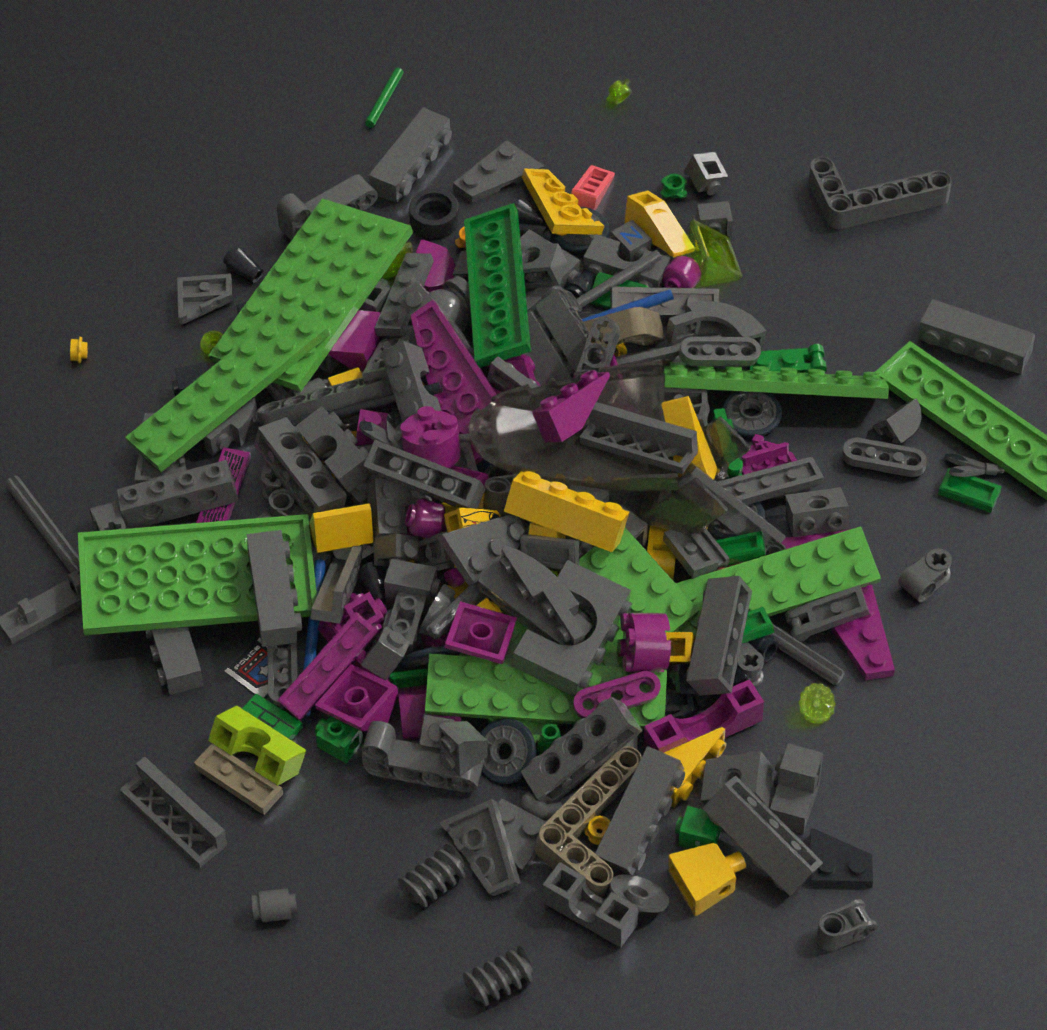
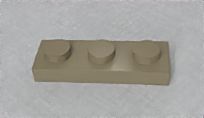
[194,743,283,815]

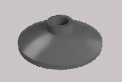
[609,875,669,913]

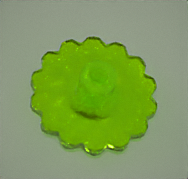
[798,683,836,724]

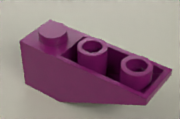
[532,370,610,443]

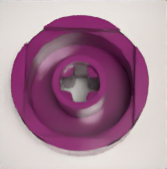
[400,406,461,468]
[617,613,671,673]

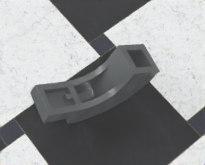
[665,301,767,356]
[204,396,257,457]

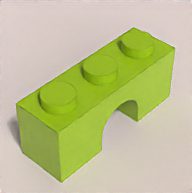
[208,706,306,786]

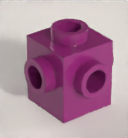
[344,592,388,633]

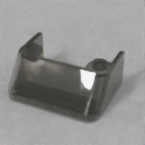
[637,416,751,535]

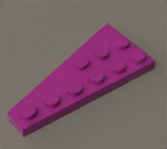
[410,299,522,464]
[776,529,895,680]

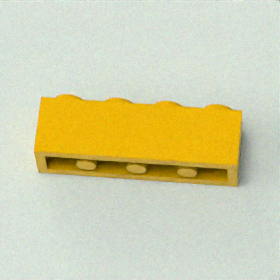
[504,471,629,552]

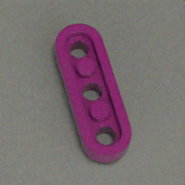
[573,671,661,719]

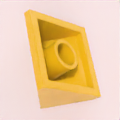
[309,503,374,553]

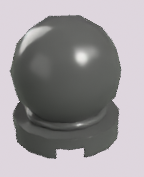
[429,276,472,333]

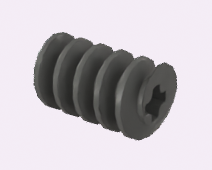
[398,843,466,908]
[463,945,533,1007]

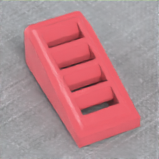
[571,165,615,210]

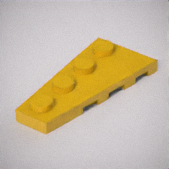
[522,169,604,235]

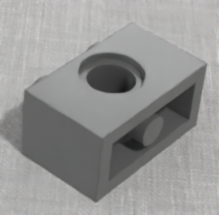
[785,487,849,537]

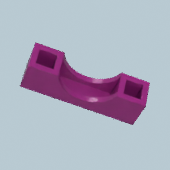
[644,679,764,753]

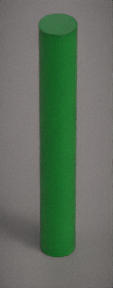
[365,68,404,128]

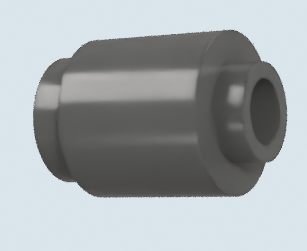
[252,888,297,922]

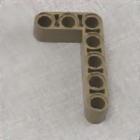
[583,307,665,348]
[534,746,642,898]

